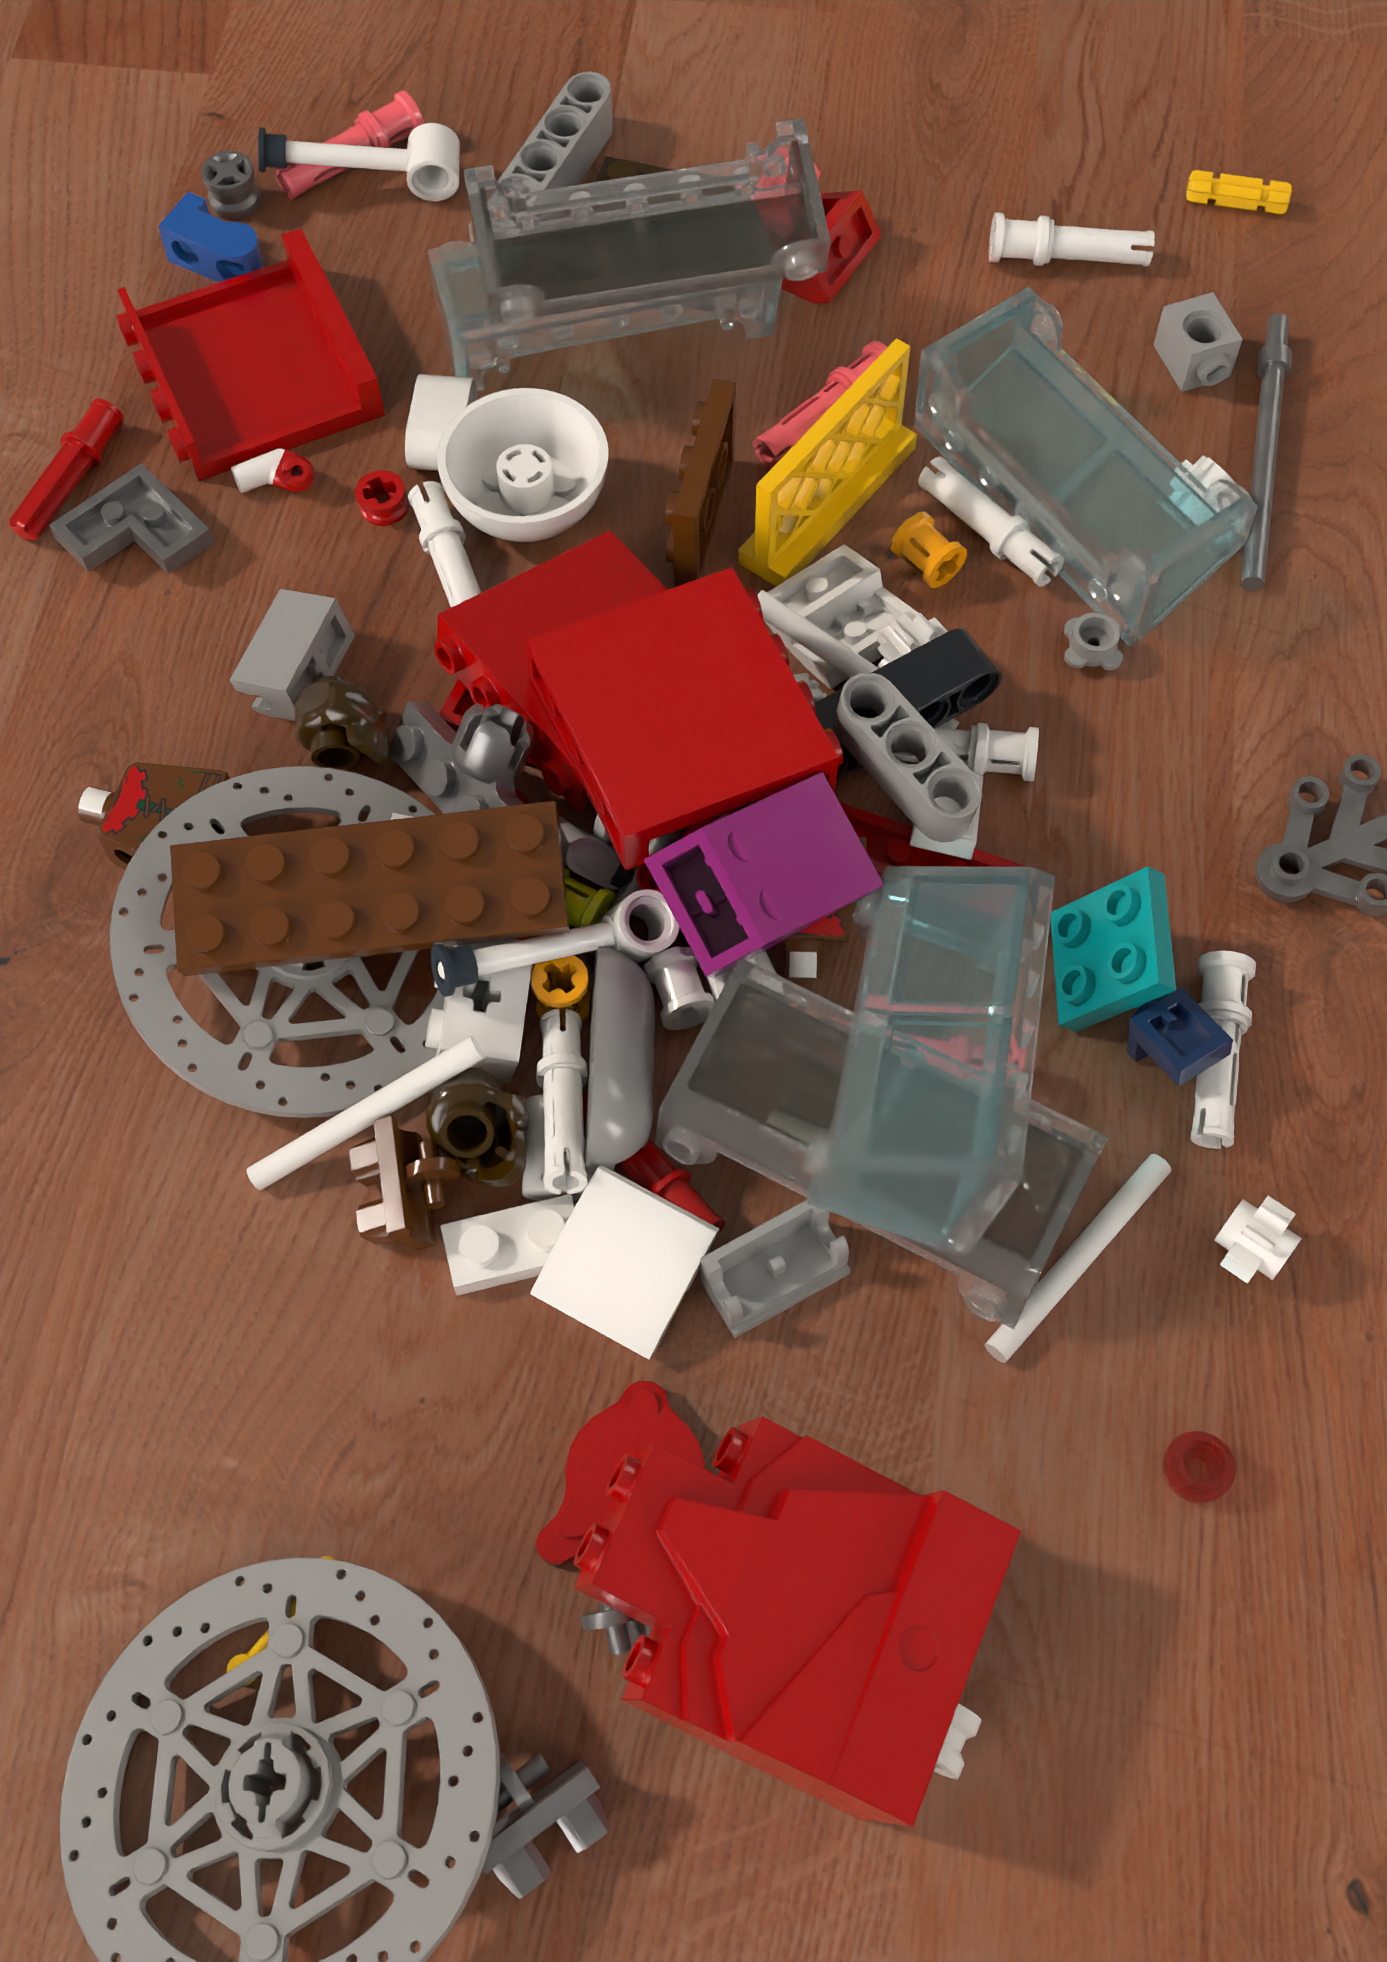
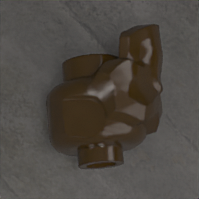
[295,676,392,770]
[426,1067,529,1188]

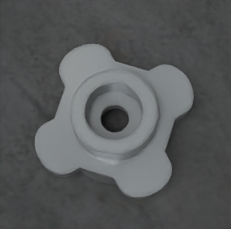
[1064,612,1123,670]

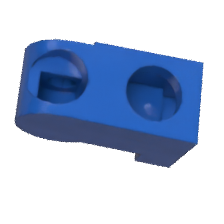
[158,192,264,283]

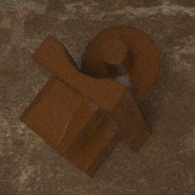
[349,1116,461,1250]

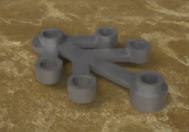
[1255,754,1387,916]

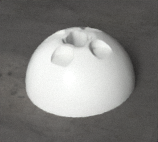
[437,388,608,542]

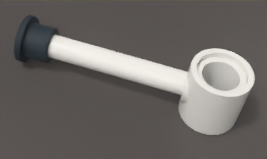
[258,123,460,201]
[431,889,679,997]

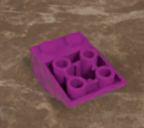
[644,772,884,978]

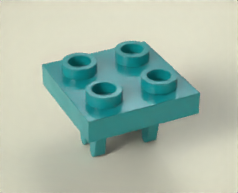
[1050,866,1176,1033]

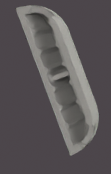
[584,947,655,1176]

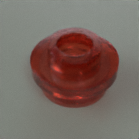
[1162,1431,1235,1504]

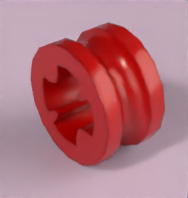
[355,470,409,526]

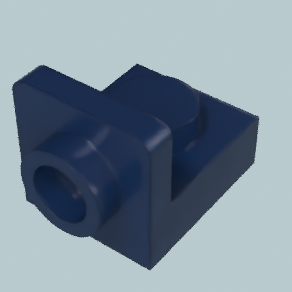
[1127,987,1233,1087]

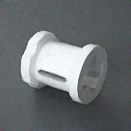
[643,946,717,1030]

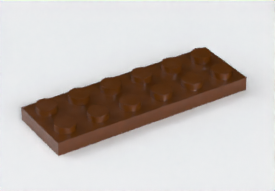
[170,801,570,976]

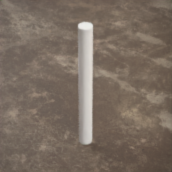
[757,590,960,730]
[247,1036,485,1191]
[985,1154,1171,1363]

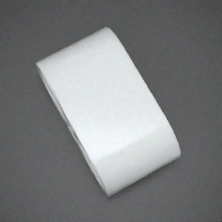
[405,374,477,471]

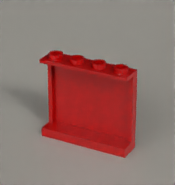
[115,228,385,481]
[434,530,668,813]
[526,567,843,871]

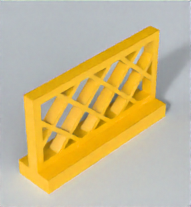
[738,338,917,586]

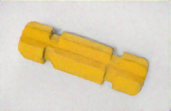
[1186,170,1292,215]

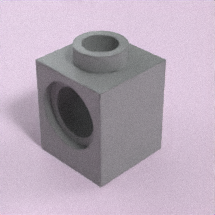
[1153,292,1243,392]

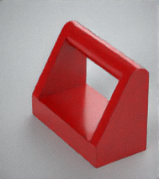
[747,190,882,303]

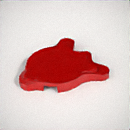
[536,1381,705,1566]

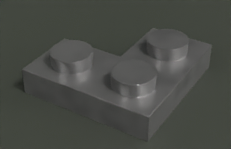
[49,463,214,574]

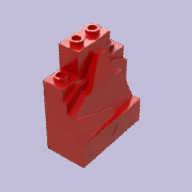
[573,1416,1021,1827]

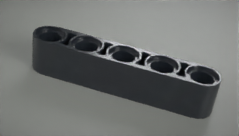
[742,628,1002,808]

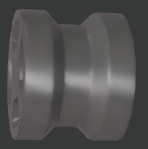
[201,151,261,220]

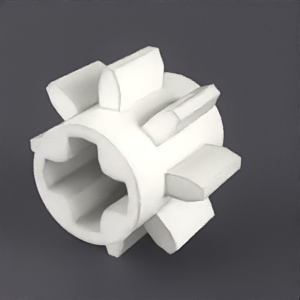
[1214,1196,1302,1283]

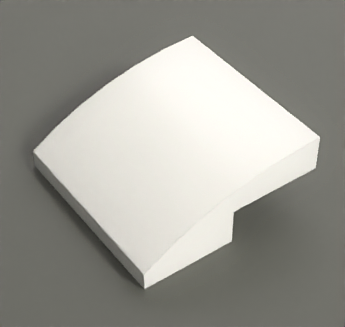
[763,544,918,689]
[530,1165,719,1359]

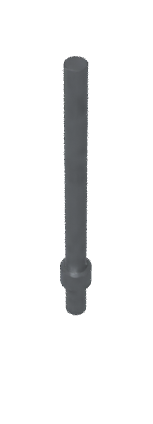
[1241,313,1292,591]

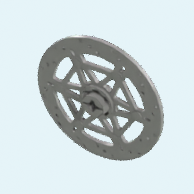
[110,766,483,1118]
[60,1558,500,1962]

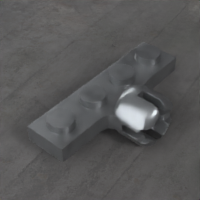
[391,702,535,814]

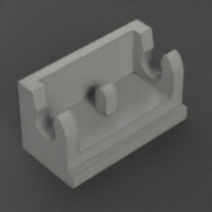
[230,589,355,721]
[700,1193,851,1339]

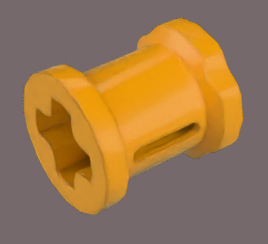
[891,512,967,588]
[530,955,591,1029]

